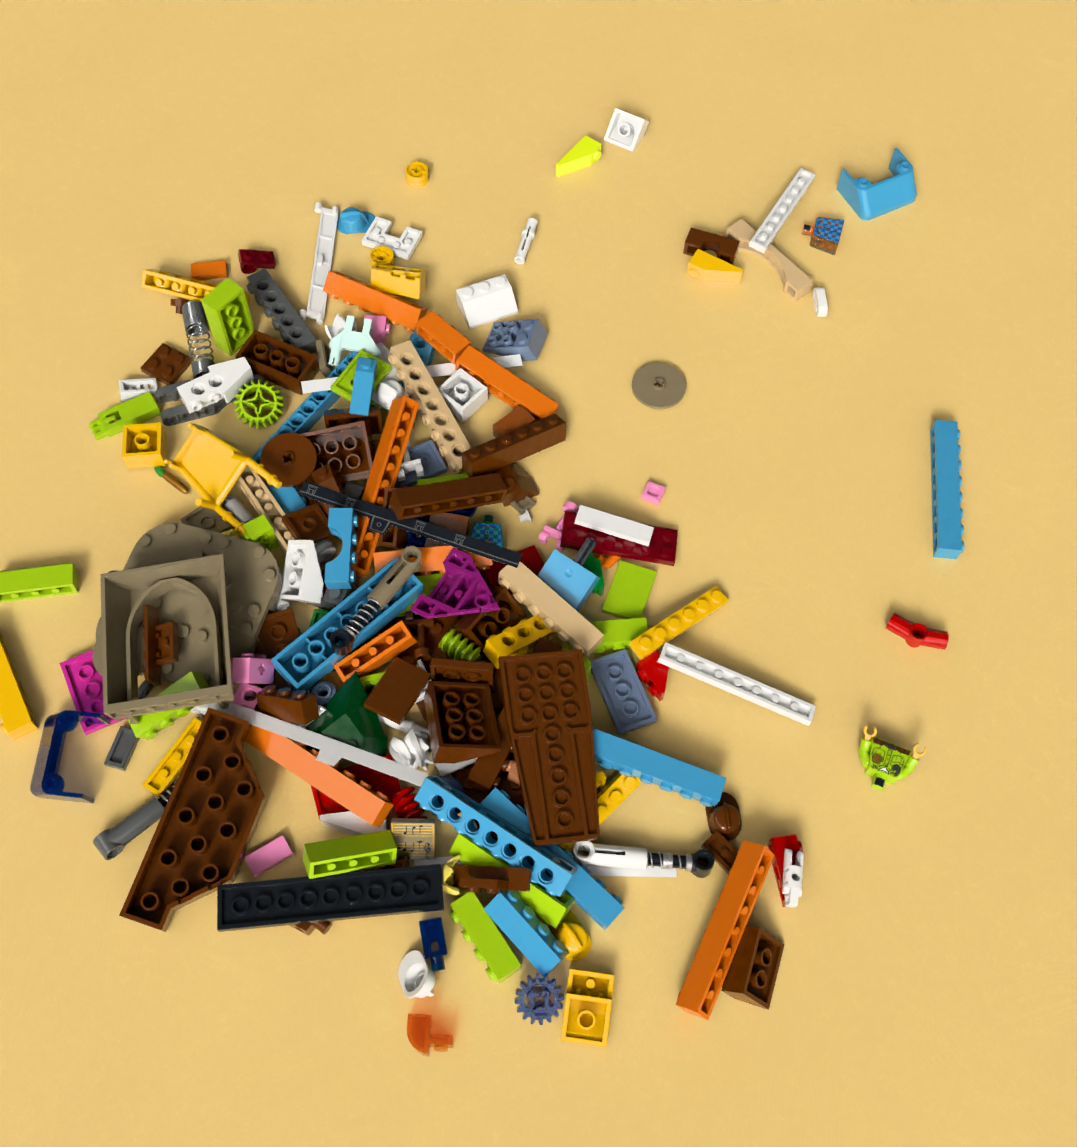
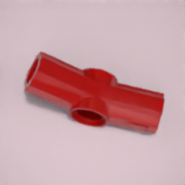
[885,613,949,650]

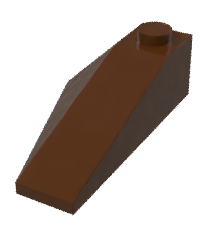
[489,462,539,507]
[306,463,358,531]

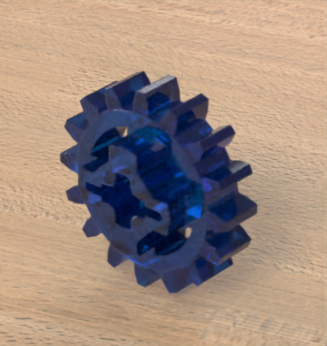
[515,972,564,1025]

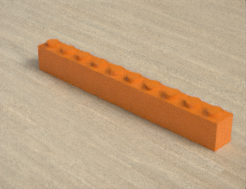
[353,395,419,578]

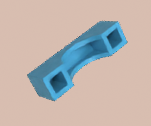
[324,508,359,589]

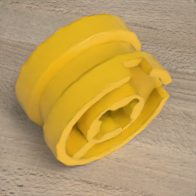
[405,161,429,187]
[370,246,395,268]

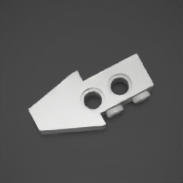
[177,357,254,414]

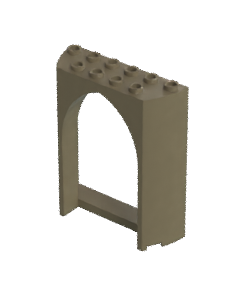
[100,553,234,724]

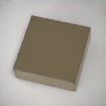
[510,496,536,515]

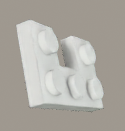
[362,216,423,260]

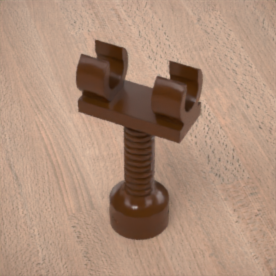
[405,611,434,662]

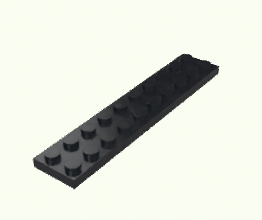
[217,864,444,932]

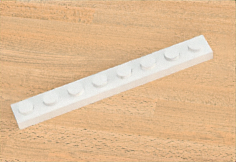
[749,168,815,253]
[657,642,816,726]

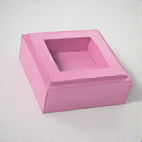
[641,481,666,505]

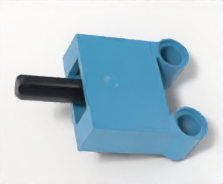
[537,537,600,612]

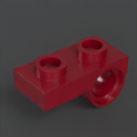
[238,249,276,274]

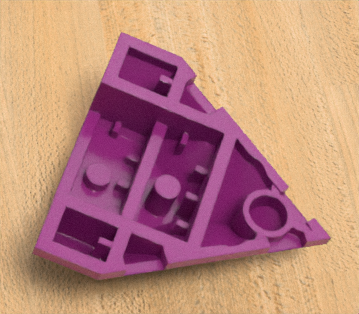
[410,548,500,619]

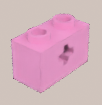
[232,654,274,684]

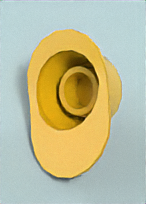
[546,911,591,961]

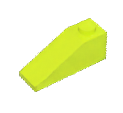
[556,135,602,177]

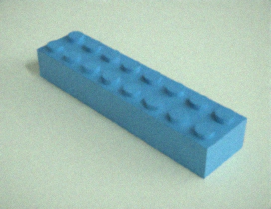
[271,557,424,692]

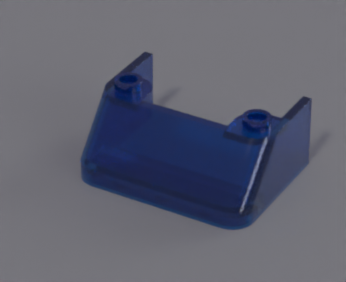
[30,710,111,804]

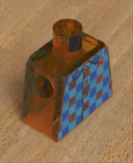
[802,217,844,255]

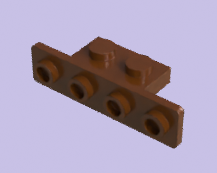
[143,604,178,686]
[453,865,531,894]

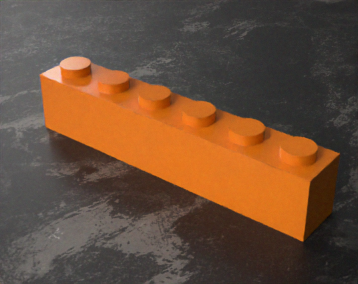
[323,271,428,332]
[455,345,559,421]
[373,541,494,576]

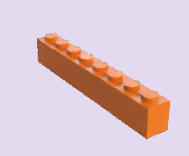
[245,725,394,827]
[675,840,775,1020]

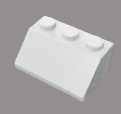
[456,274,518,329]

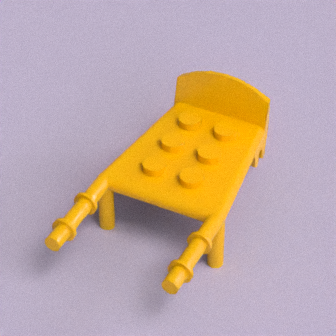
[164,423,282,534]

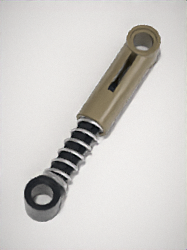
[330,546,422,656]

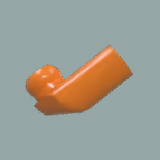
[594,554,622,568]

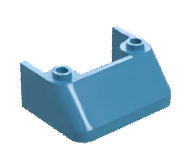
[836,148,917,220]

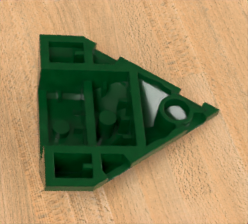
[306,671,388,757]

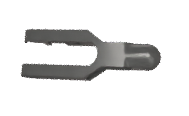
[155,374,266,426]

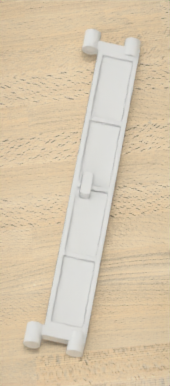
[299,202,339,325]

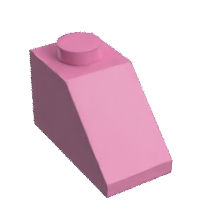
[365,315,390,344]

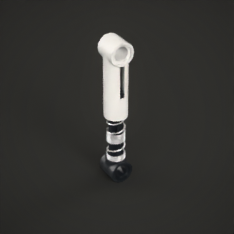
[573,841,715,878]

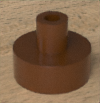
[170,299,189,314]

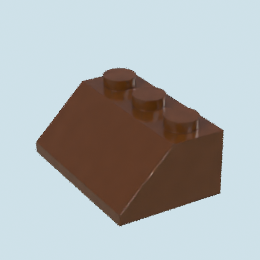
[324,405,383,435]
[453,585,527,658]
[721,926,785,1010]

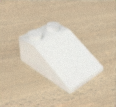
[279,540,324,604]

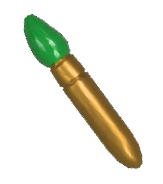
[154,466,189,494]

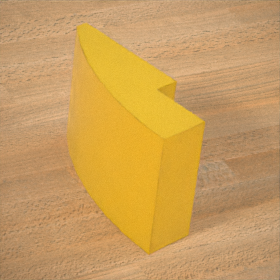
[561,967,614,1047]

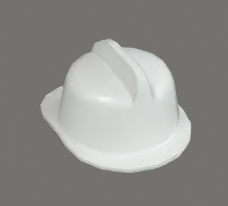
[372,380,409,410]
[398,950,436,999]

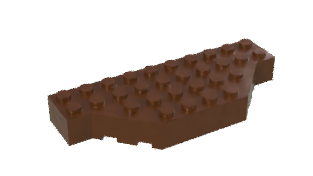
[119,707,267,932]

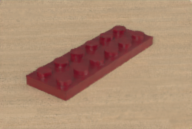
[560,511,678,566]

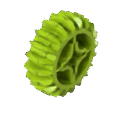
[233,379,284,429]

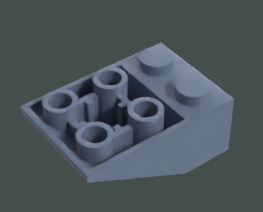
[483,319,547,361]

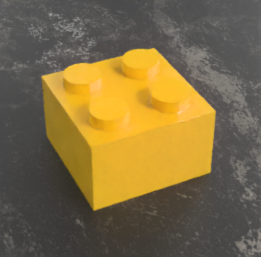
[122,422,167,469]

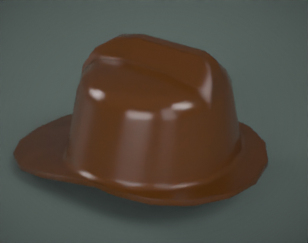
[705,792,742,841]

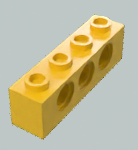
[483,615,558,669]

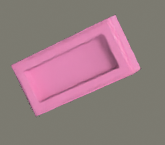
[244,835,293,877]

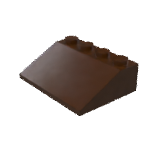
[300,421,374,488]
[424,681,501,764]

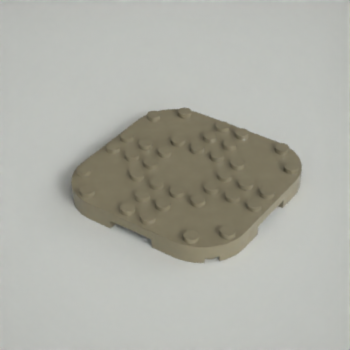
[96,523,283,687]

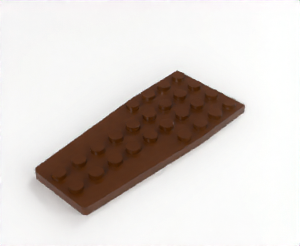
[498,649,600,846]

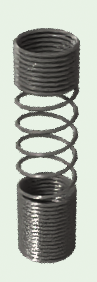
[182,301,215,379]

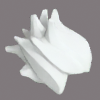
[389,729,434,770]

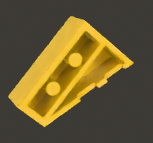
[371,264,426,299]

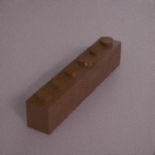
[461,414,566,477]
[390,473,508,520]

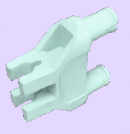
[328,315,381,367]

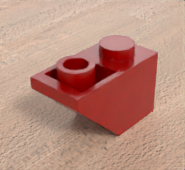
[636,650,669,702]

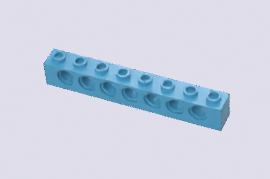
[414,774,578,897]

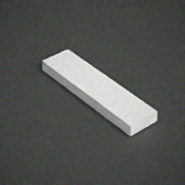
[574,505,654,546]

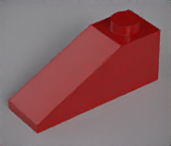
[767,834,803,907]

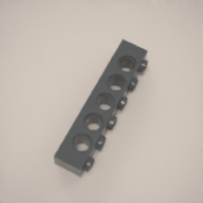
[246,268,317,354]

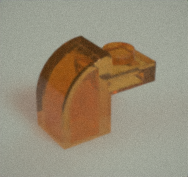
[407,1014,454,1057]

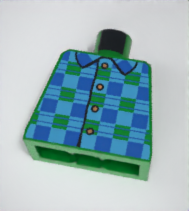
[470,515,504,548]

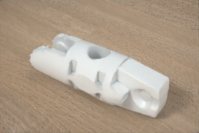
[782,849,804,908]

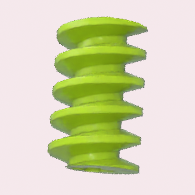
[438,628,483,662]

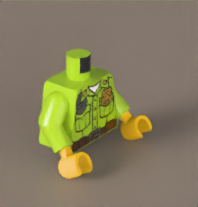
[858,724,926,791]

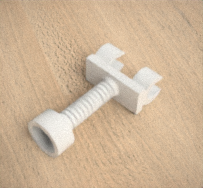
[398,440,424,481]

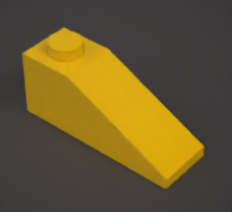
[686,249,744,284]

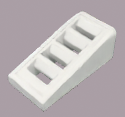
[119,378,158,402]

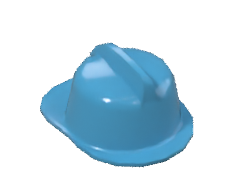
[337,207,375,234]

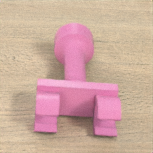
[539,501,579,552]

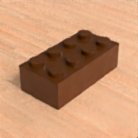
[236,330,320,395]

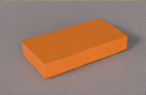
[191,260,227,280]

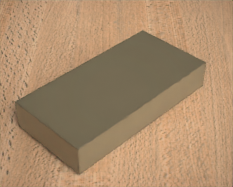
[315,339,333,377]

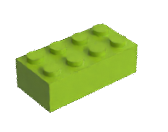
[201,277,255,356]

